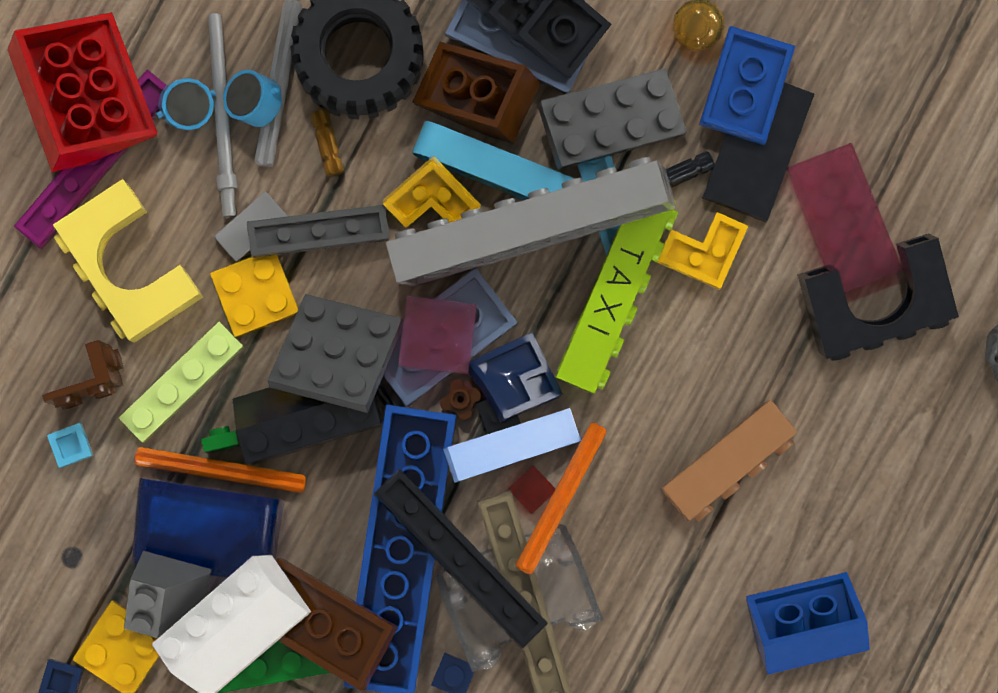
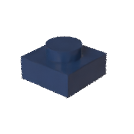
[431,652,477,693]
[38,659,84,693]

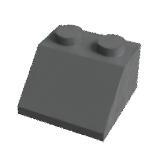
[124,551,212,638]

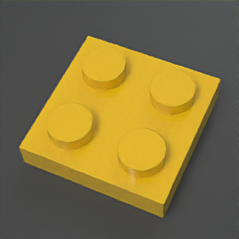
[210,255,299,338]
[72,600,160,693]

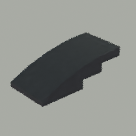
[466,0,612,78]

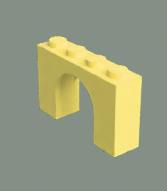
[53,179,203,343]

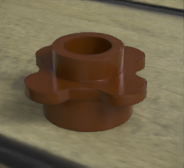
[440,379,481,420]

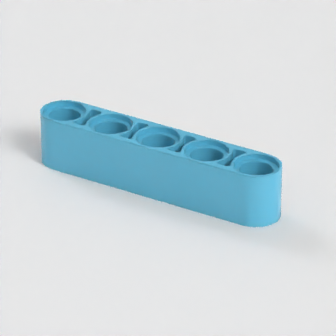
[412,121,574,200]

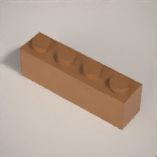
[660,400,798,522]

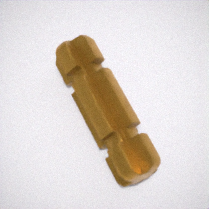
[311,109,344,177]

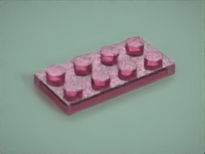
[787,143,903,293]

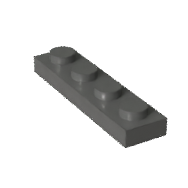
[247,205,389,258]

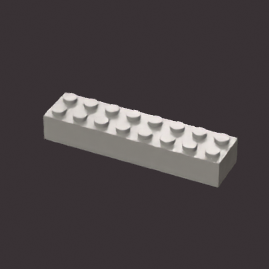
[386,157,676,287]

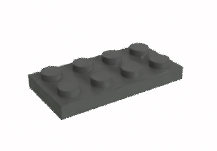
[537,68,687,170]

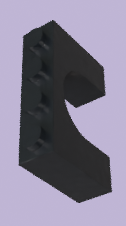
[797,233,959,361]

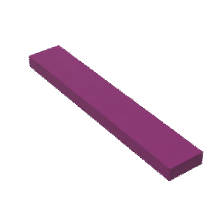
[14,69,166,249]

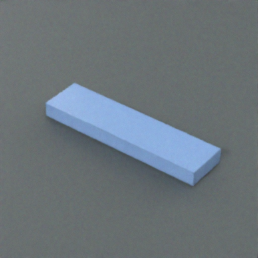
[443,408,581,483]

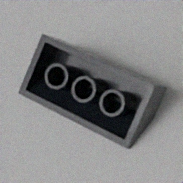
[232,387,384,465]

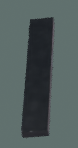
[373,469,548,649]

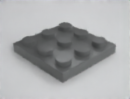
[267,294,404,413]

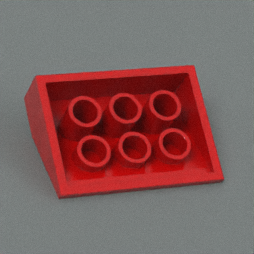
[7,12,158,172]

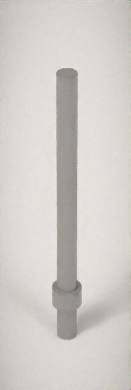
[208,13,238,218]

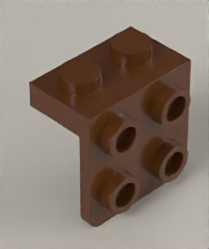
[42,340,124,410]

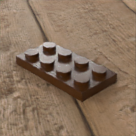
[276,558,398,691]

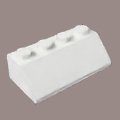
[152,555,311,693]

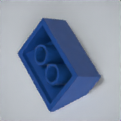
[746,572,870,675]

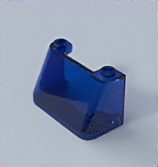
[131,478,285,578]

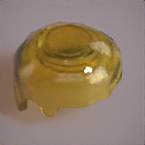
[672,0,726,51]

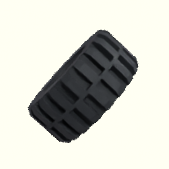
[290,0,424,120]

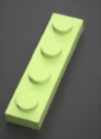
[119,322,244,443]

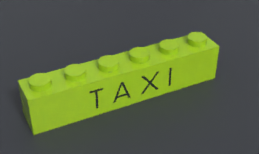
[554,200,678,394]

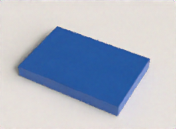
[699,26,795,145]

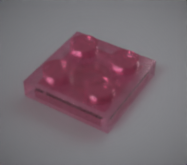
[398,296,477,375]

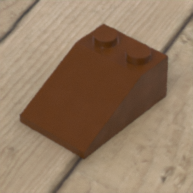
[412,41,541,144]

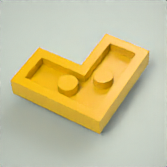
[382,156,481,228]
[657,212,748,290]

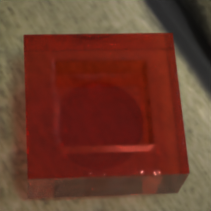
[508,465,555,514]

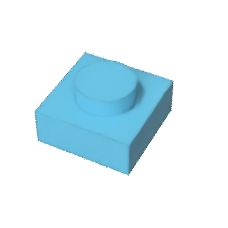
[47,423,94,468]

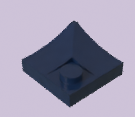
[464,333,563,423]

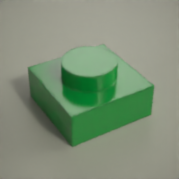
[201,426,241,454]

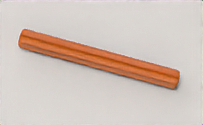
[516,423,607,574]
[134,447,306,493]

